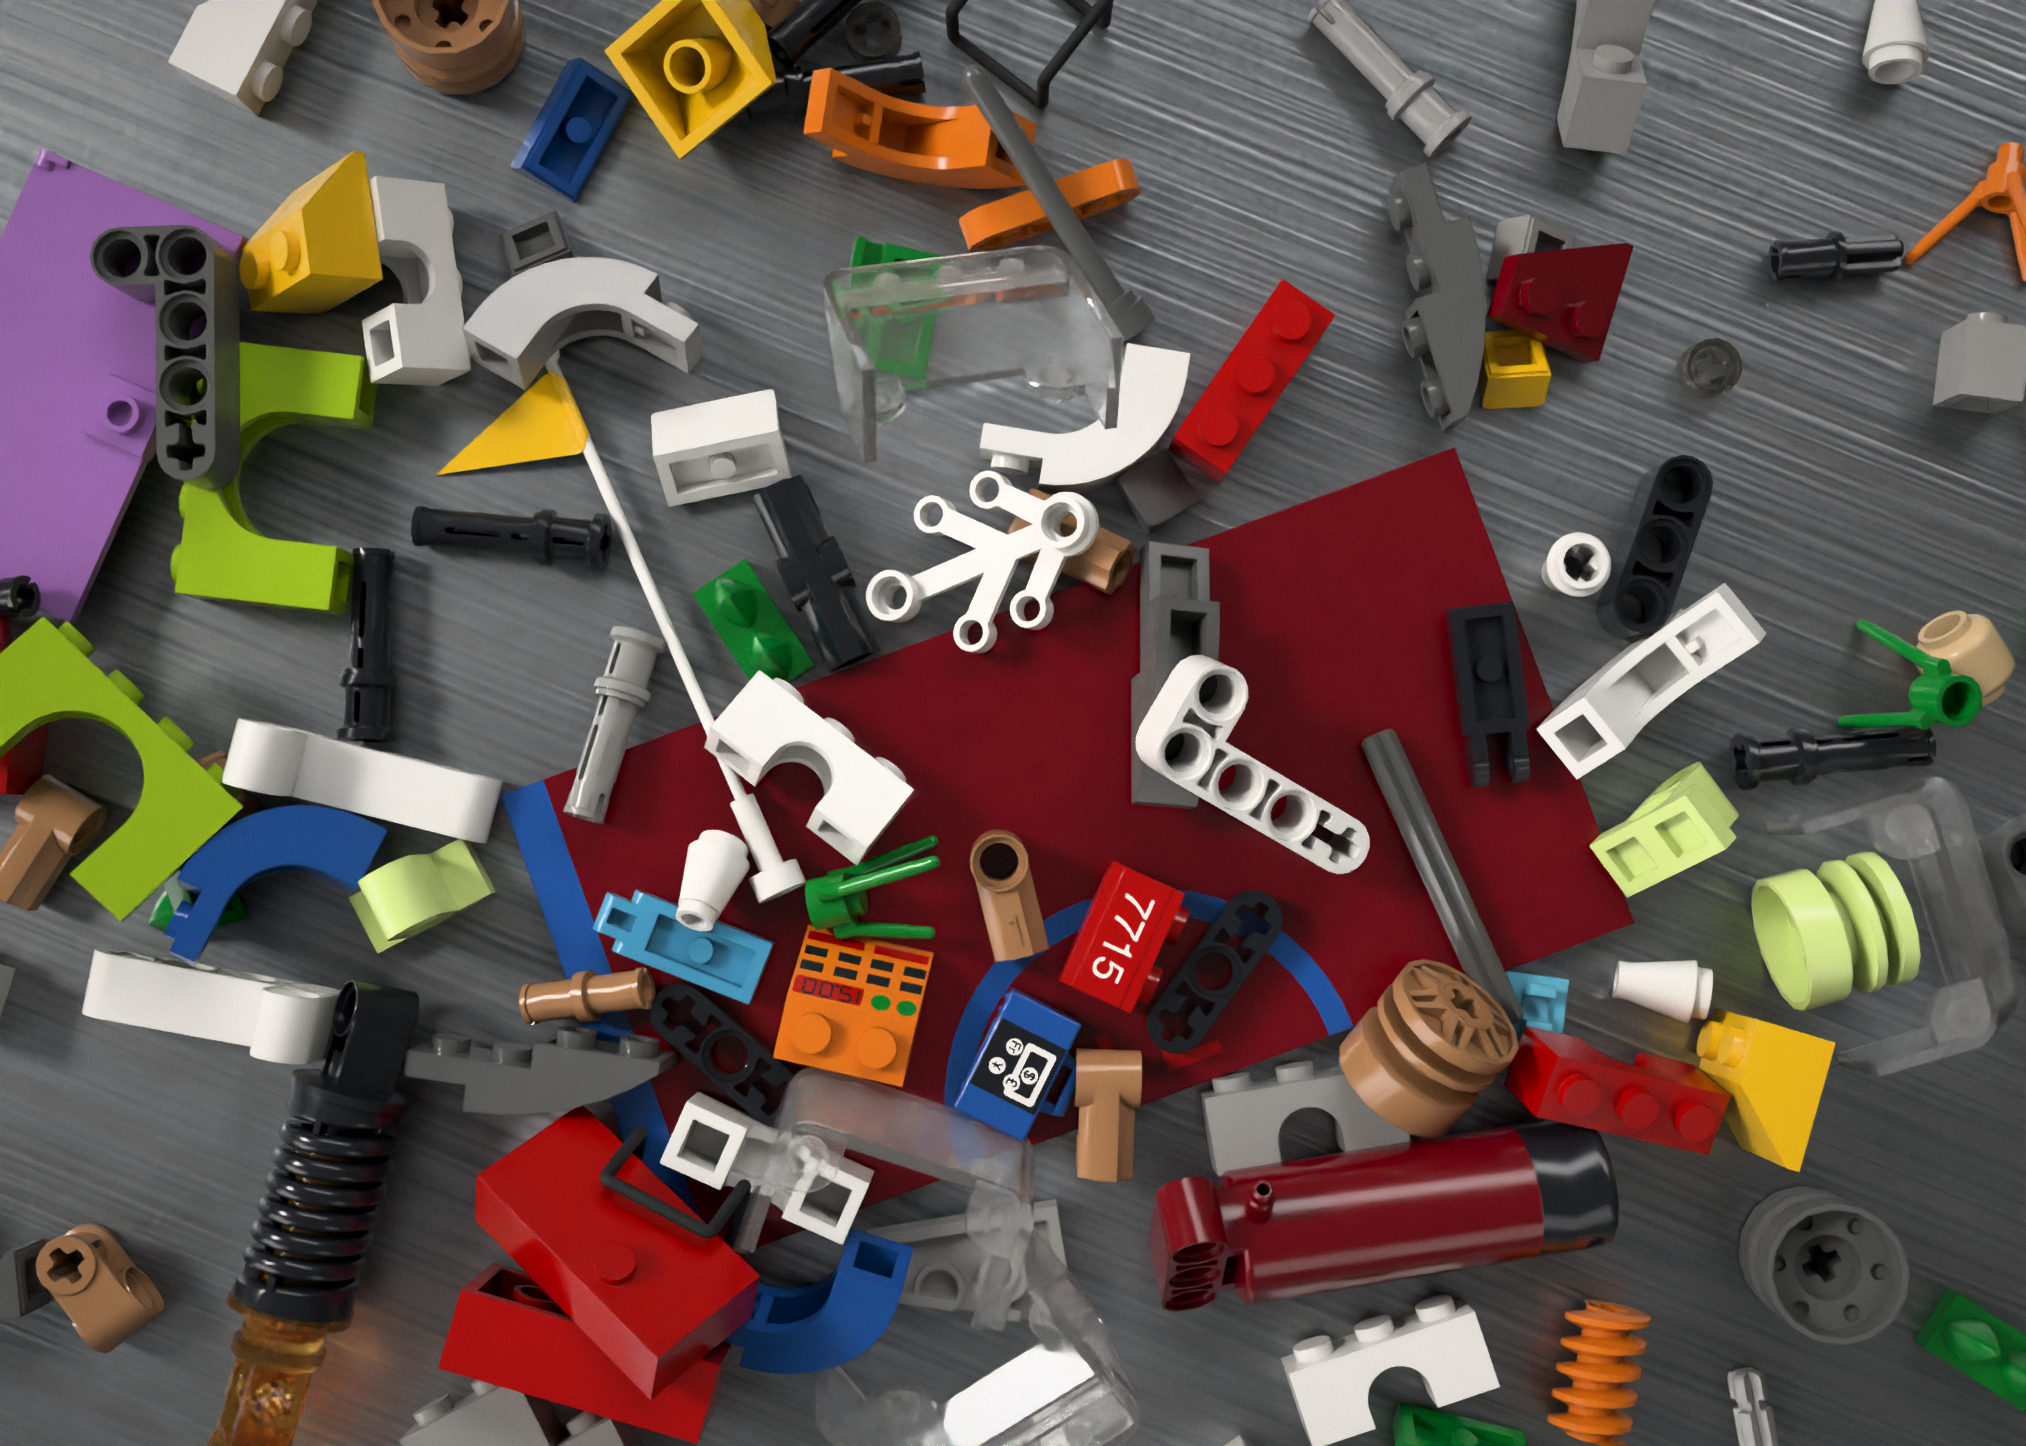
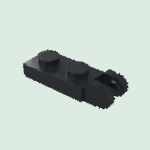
[1445,601,1530,788]

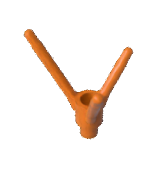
[1904,142,2026,283]

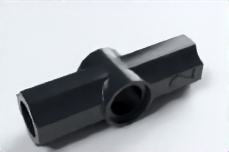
[752,475,880,672]

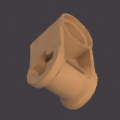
[36,1223,164,1354]

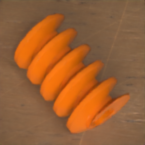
[1547,1299,1651,1446]

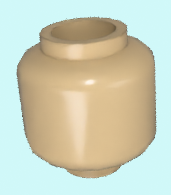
[1915,611,2015,706]

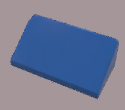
[510,58,634,202]

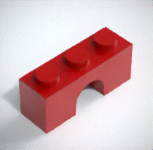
[1168,279,1335,485]
[1504,1025,1731,1155]

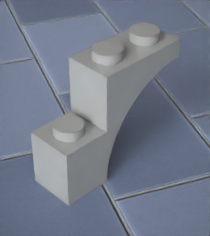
[1557,0,1655,154]
[399,1380,644,1446]

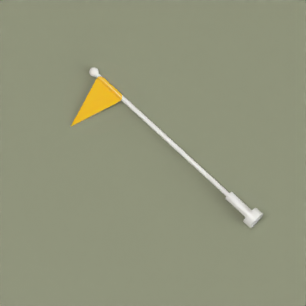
[436,350,806,904]

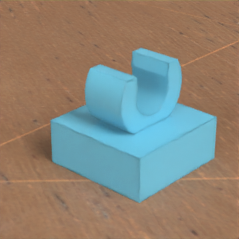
[1505,970,1569,1038]

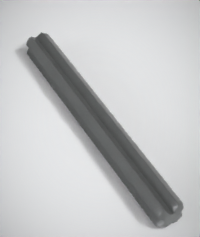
[1362,729,1524,1025]

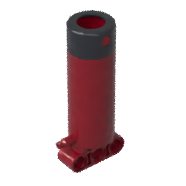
[1149,1119,1619,1312]

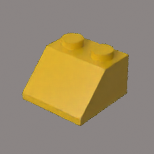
[604,0,777,159]
[240,151,383,315]
[1697,1008,1836,1172]

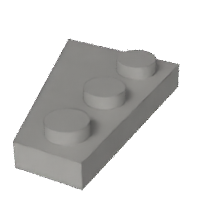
[866,1199,1077,1331]

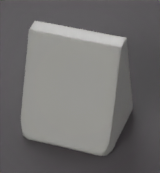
[1487,214,1575,283]

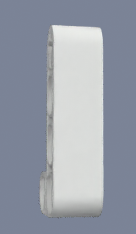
[1136,655,1370,874]
[221,718,503,843]
[82,948,340,1064]

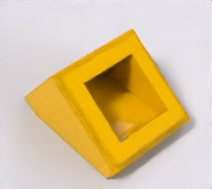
[1479,330,1551,409]

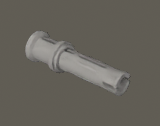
[1307,0,1472,159]
[563,626,667,824]

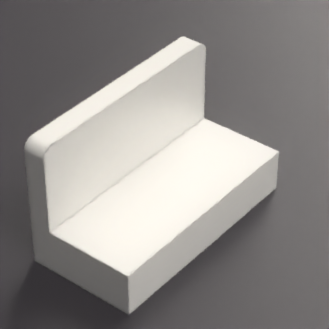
[651,389,792,507]

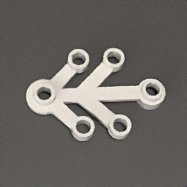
[866,470,1099,654]

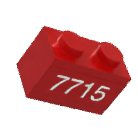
[1058,860,1190,1014]

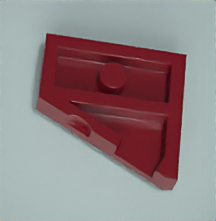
[1486,243,1634,362]

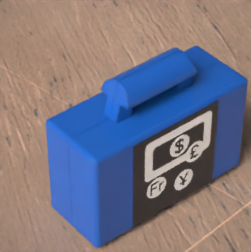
[954,987,1081,1142]

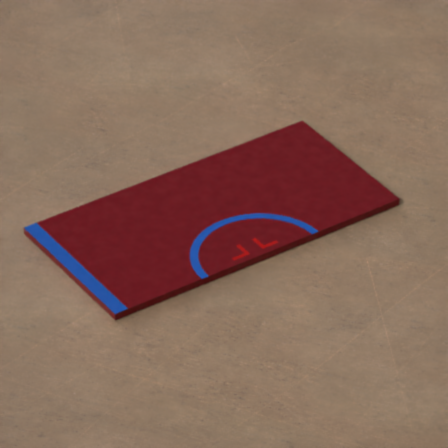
[501,447,1634,1255]

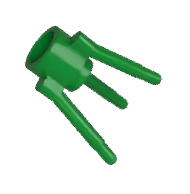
[1838,619,1983,730]
[805,835,940,940]

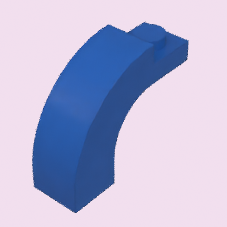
[163,805,388,967]
[724,1228,914,1374]

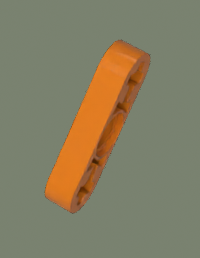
[959,158,1141,254]

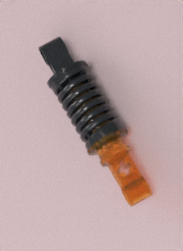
[207,979,419,1446]

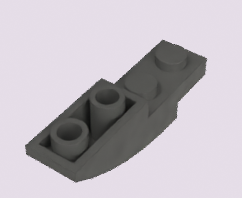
[1387,163,1486,431]
[1131,541,1220,809]
[404,1026,679,1115]

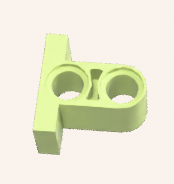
[1589,762,1739,898]
[348,839,497,954]

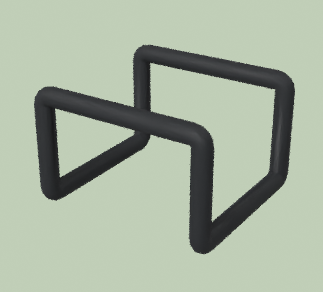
[945,0,1114,109]
[600,1125,751,1250]

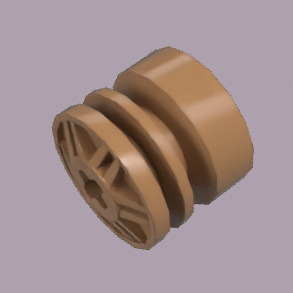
[372,0,525,94]
[1339,959,1519,1138]

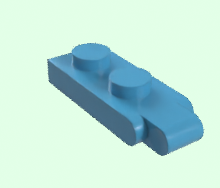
[592,889,775,1005]

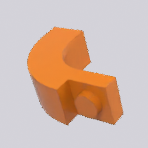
[803,68,1036,189]

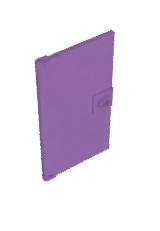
[0,148,248,624]

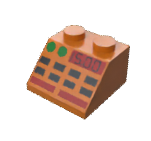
[773,924,934,1087]

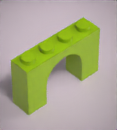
[171,342,378,616]
[0,616,243,923]

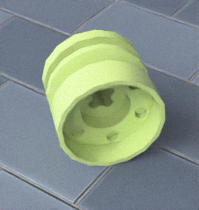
[1751,852,1921,1011]

